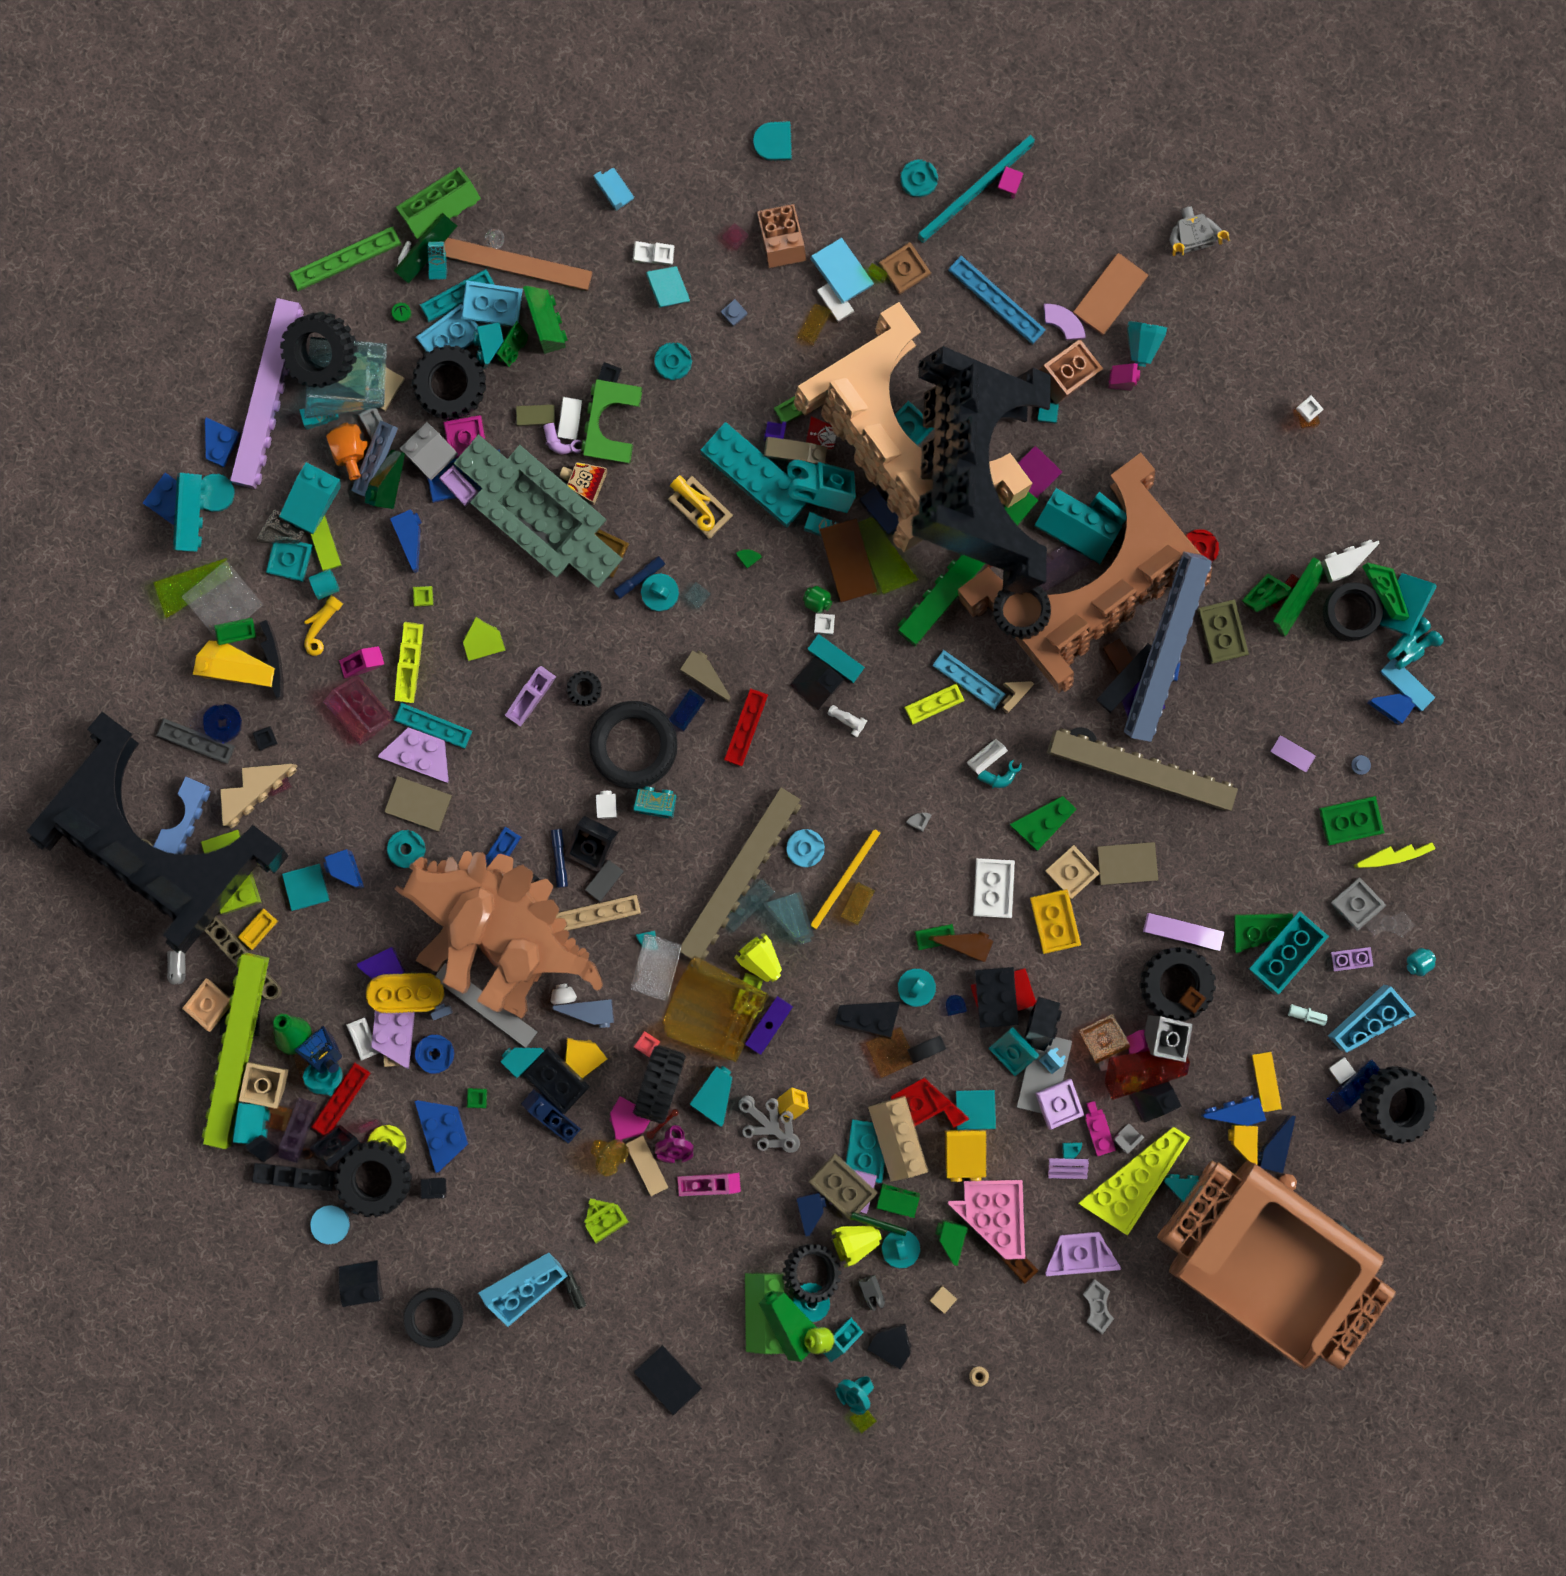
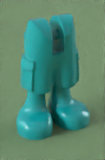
[1386,616,1444,670]

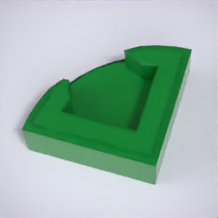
[736,549,762,569]

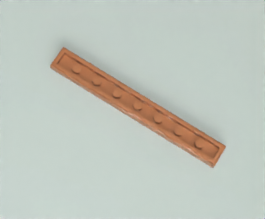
[444,238,592,291]

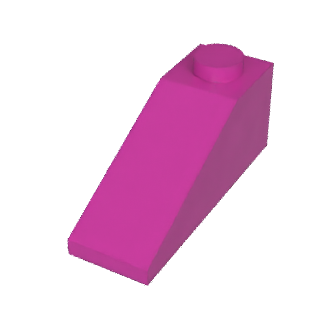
[677,1173,741,1196]

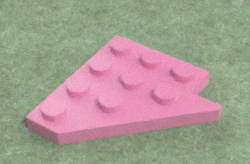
[948,1180,1025,1259]

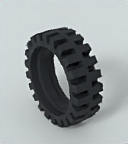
[993,586,1051,639]
[782,1244,841,1303]

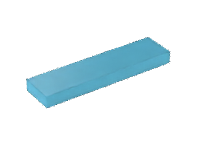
[932,650,1005,710]

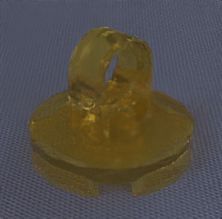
[591,1139,629,1177]

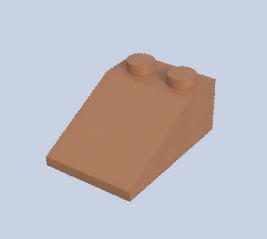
[1039,339,1103,405]

